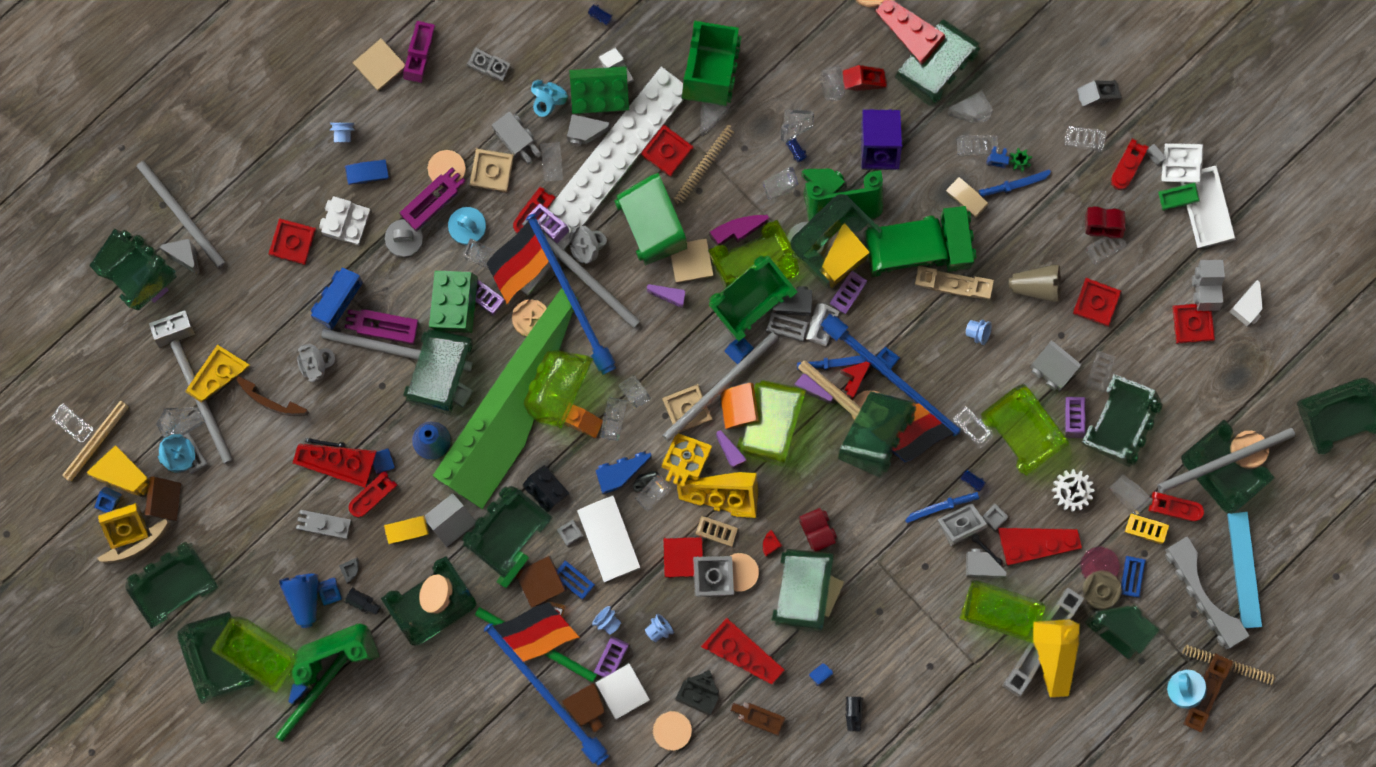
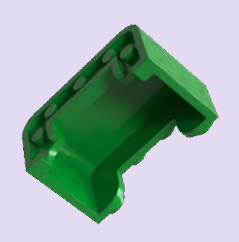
[681,21,742,106]

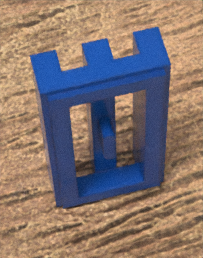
[1121,556,1145,598]
[557,560,595,600]

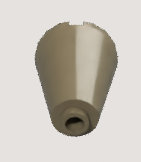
[1009,264,1061,302]

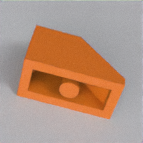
[560,402,604,439]

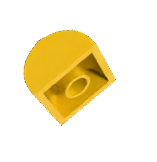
[98,503,148,549]

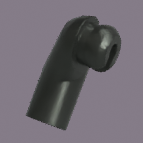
[633,470,659,492]

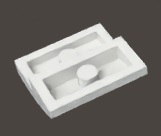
[1162,144,1204,182]
[595,664,649,719]

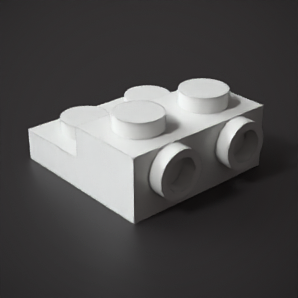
[319,196,371,246]

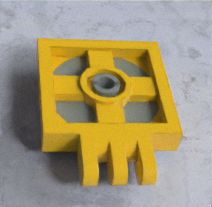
[662,433,712,487]

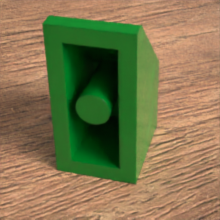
[801,168,845,194]

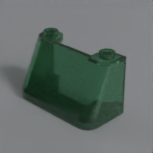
[403,329,473,416]
[1297,378,1376,454]
[1181,420,1275,514]
[772,549,834,633]
[381,556,476,646]
[177,611,255,704]

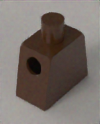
[561,683,605,732]

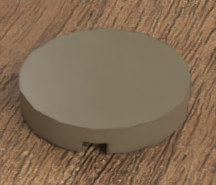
[1082,570,1122,609]

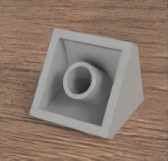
[160,239,200,275]
[425,493,477,547]
[938,503,988,546]
[693,556,734,598]

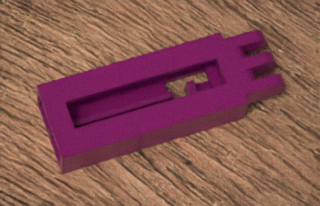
[399,167,466,232]
[344,309,419,345]

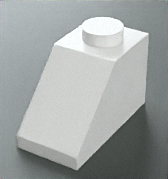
[1229,280,1263,326]

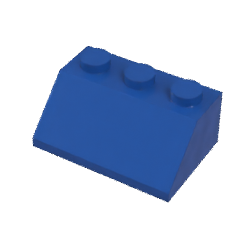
[311,268,363,330]

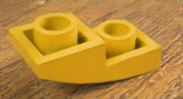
[384,516,429,544]

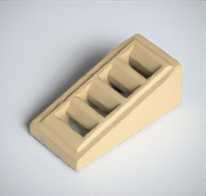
[695,516,738,547]

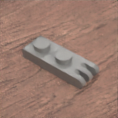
[296,510,351,539]

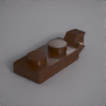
[730,702,786,736]

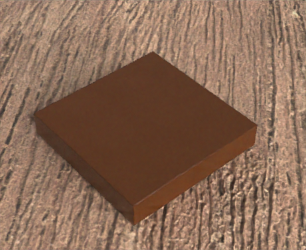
[145,477,181,521]
[516,556,567,608]

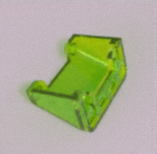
[708,220,799,288]
[737,380,806,467]
[980,384,1069,476]

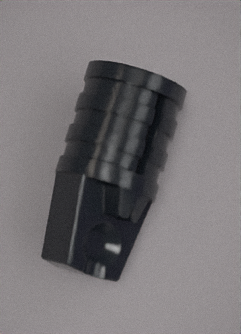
[344,587,381,615]
[845,697,863,732]

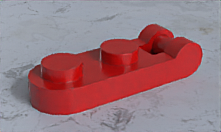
[1111,138,1149,190]
[513,186,556,234]
[349,471,398,518]
[1148,492,1204,522]

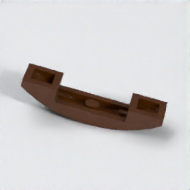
[236,376,309,416]
[1183,653,1233,733]

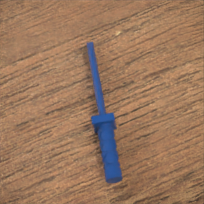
[979,170,1051,197]
[797,355,868,370]
[906,492,979,523]

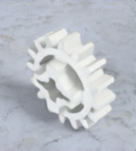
[1052,469,1094,512]

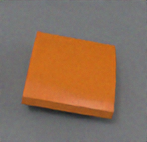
[720,383,759,429]

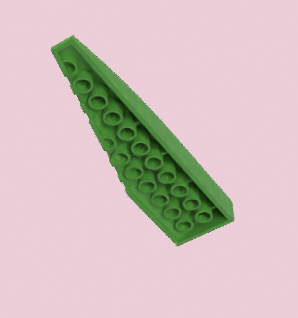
[433,288,578,509]

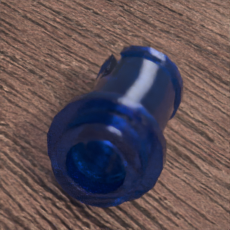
[588,4,613,26]
[785,137,807,162]
[961,469,986,492]

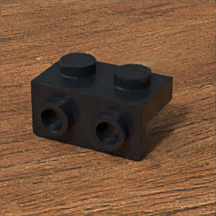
[523,465,570,513]

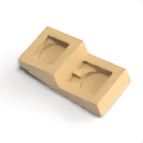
[946,177,989,218]

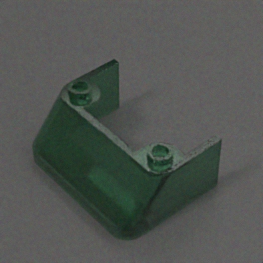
[790,194,882,289]
[1084,605,1160,660]

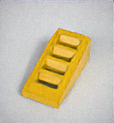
[1125,514,1169,544]

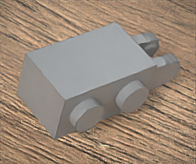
[492,111,541,164]

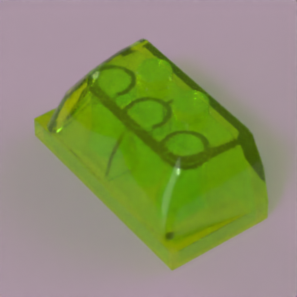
[524,350,593,429]
[959,580,1046,644]
[212,617,297,693]

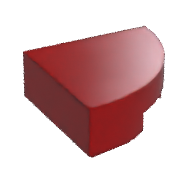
[762,530,782,557]

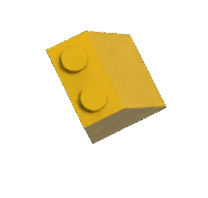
[820,223,870,288]
[87,445,149,496]

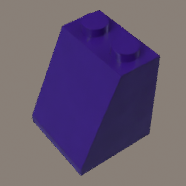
[861,109,902,169]

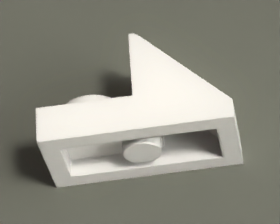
[599,48,633,84]

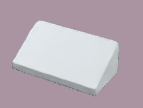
[805,304,839,346]

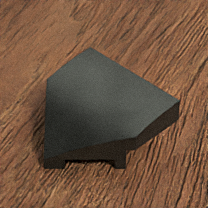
[675,670,719,716]

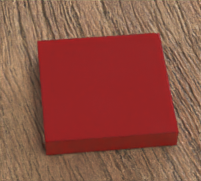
[641,124,694,177]
[268,218,316,265]
[1072,278,1121,327]
[1172,304,1215,344]
[663,537,703,578]

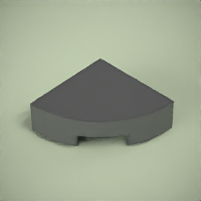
[339,558,359,584]

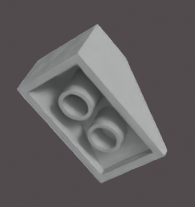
[1030,340,1081,391]

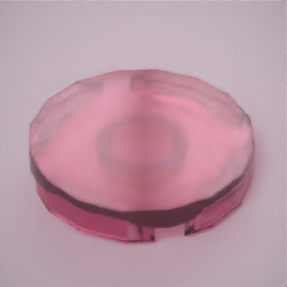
[1080,546,1119,579]

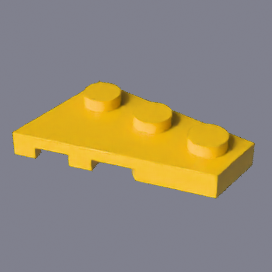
[185,344,250,403]

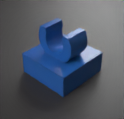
[986,146,1009,168]

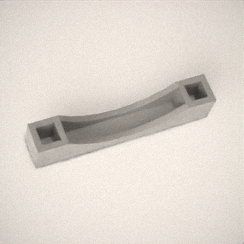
[1165,536,1249,649]
[1002,588,1084,697]

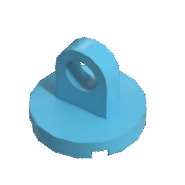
[531,80,568,117]
[448,207,486,245]
[158,434,195,473]
[1167,670,1207,709]

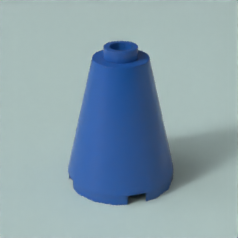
[412,421,451,460]
[279,573,318,628]

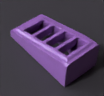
[529,204,569,244]
[830,271,867,314]
[475,280,505,316]
[647,284,685,308]
[794,374,833,404]
[1065,397,1085,438]
[716,430,747,469]
[594,636,629,677]

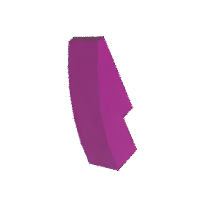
[403,21,435,83]
[709,215,769,247]

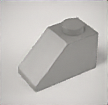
[567,115,609,146]
[966,549,1006,578]

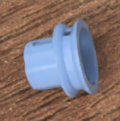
[330,123,355,142]
[966,319,992,345]
[592,606,621,635]
[645,614,674,642]

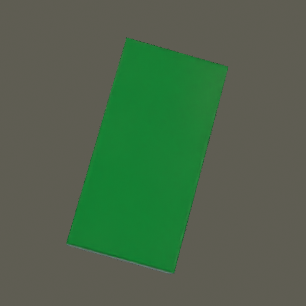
[1158,183,1200,211]
[496,551,529,588]

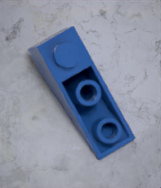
[595,451,652,494]

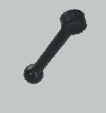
[305,438,345,448]
[972,534,1003,565]

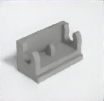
[149,310,195,348]

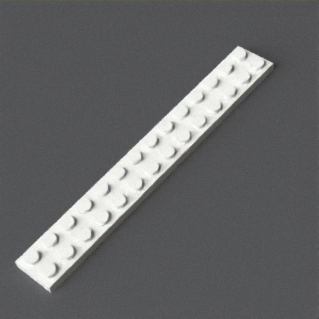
[521,67,684,295]

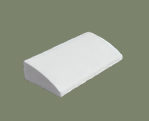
[1181,165,1236,248]
[577,496,640,583]

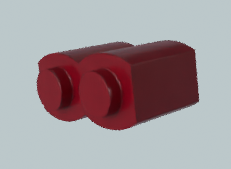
[1085,206,1125,239]
[798,508,837,553]

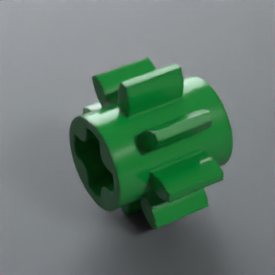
[1008,148,1032,172]

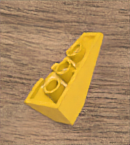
[677,472,758,518]
[1033,619,1079,697]

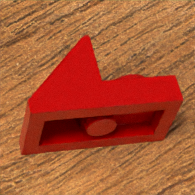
[840,362,870,400]

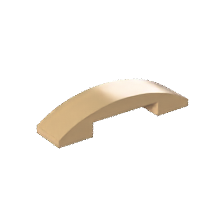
[915,266,994,299]
[98,519,170,563]

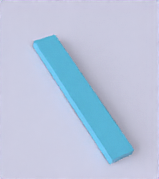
[1227,512,1262,629]

